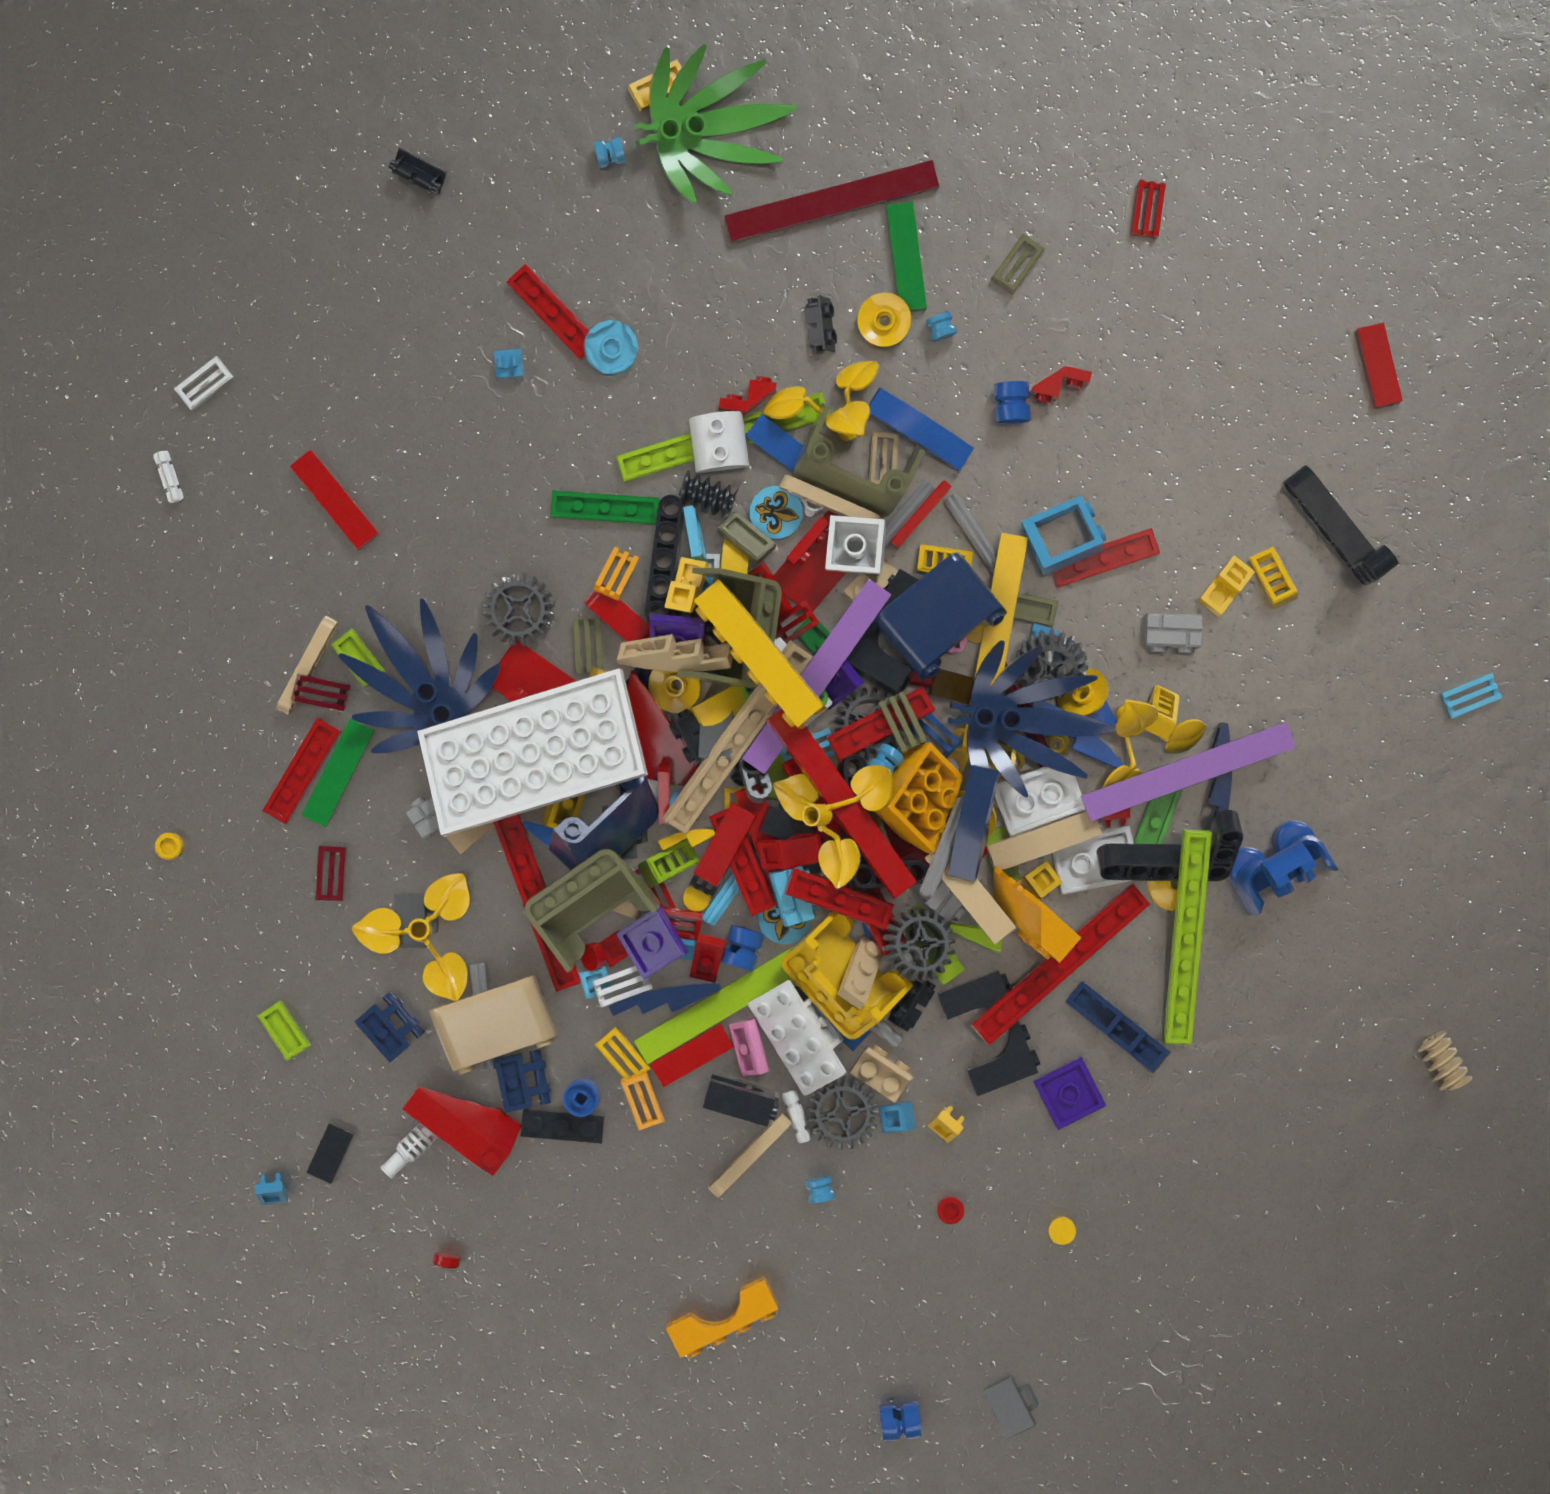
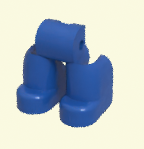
[1228,820,1339,916]

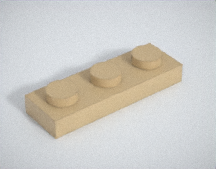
[838,934,882,1009]

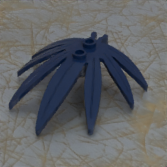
[338,598,501,754]
[948,640,1116,797]

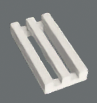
[174,356,234,411]
[592,966,653,1007]

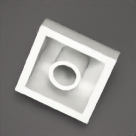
[689,411,750,474]
[825,515,886,575]

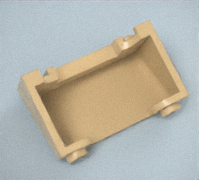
[429,974,557,1075]

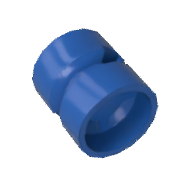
[994,381,1031,424]
[721,925,765,971]
[563,1078,601,1117]
[880,1402,922,1442]

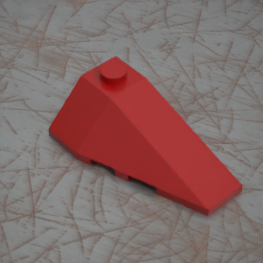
[402,1086,521,1177]

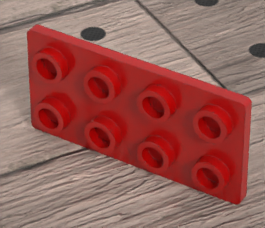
[773,510,846,612]
[492,639,576,702]

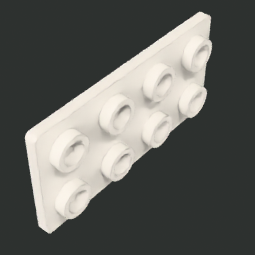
[748,980,846,1096]

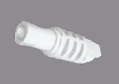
[380,1123,438,1179]

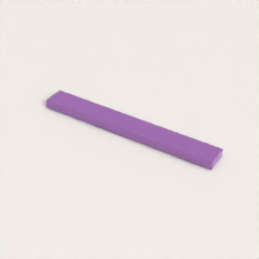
[742,579,891,774]
[1081,722,1296,822]

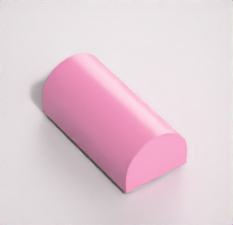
[729,1018,769,1077]

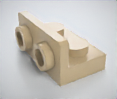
[849,1044,913,1103]

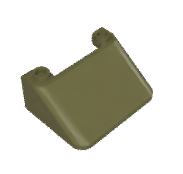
[525,849,660,973]

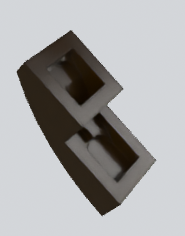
[928,669,974,705]

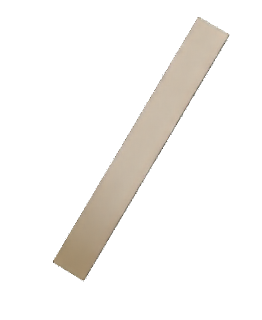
[662,641,813,834]

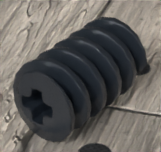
[679,470,739,519]

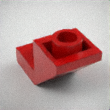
[1030,366,1092,404]
[719,376,777,415]
[757,833,822,869]

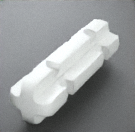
[153,451,184,503]
[782,1090,812,1143]

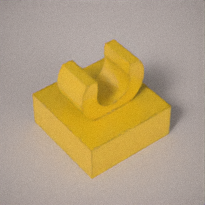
[927,1106,964,1143]

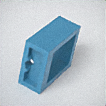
[1022,496,1106,576]

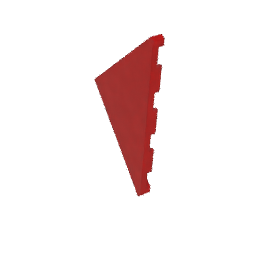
[627,671,698,787]

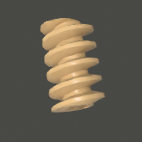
[1417,1030,1473,1091]

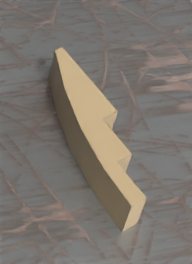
[617,634,733,672]
[986,810,1102,870]
[925,853,1016,944]

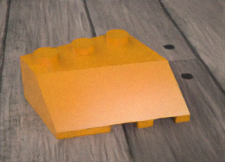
[874,742,963,855]
[993,866,1081,963]

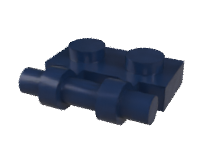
[354,991,425,1063]
[494,1049,551,1113]

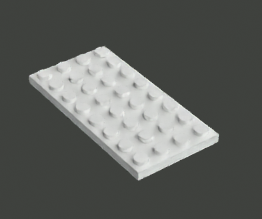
[417,668,648,836]

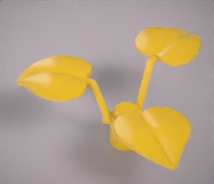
[763,361,879,441]
[1102,700,1207,788]
[773,765,893,888]
[352,873,470,1001]

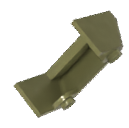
[794,403,925,518]
[677,568,782,688]

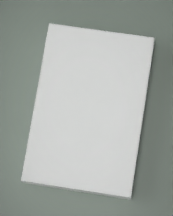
[994,758,1085,837]
[1052,826,1134,895]

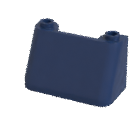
[875,552,1007,682]
[549,776,659,870]

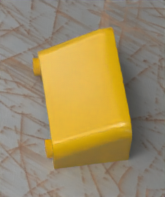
[781,912,913,1039]

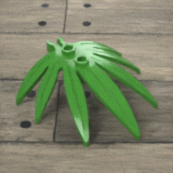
[633,44,798,203]

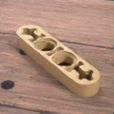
[779,475,881,519]
[276,616,339,715]
[708,1113,792,1198]

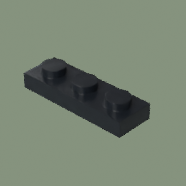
[520,1109,605,1144]

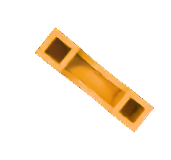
[666,1276,779,1358]

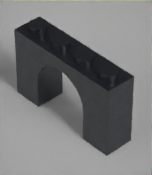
[846,569,919,695]
[937,969,1041,1096]
[703,1072,779,1127]

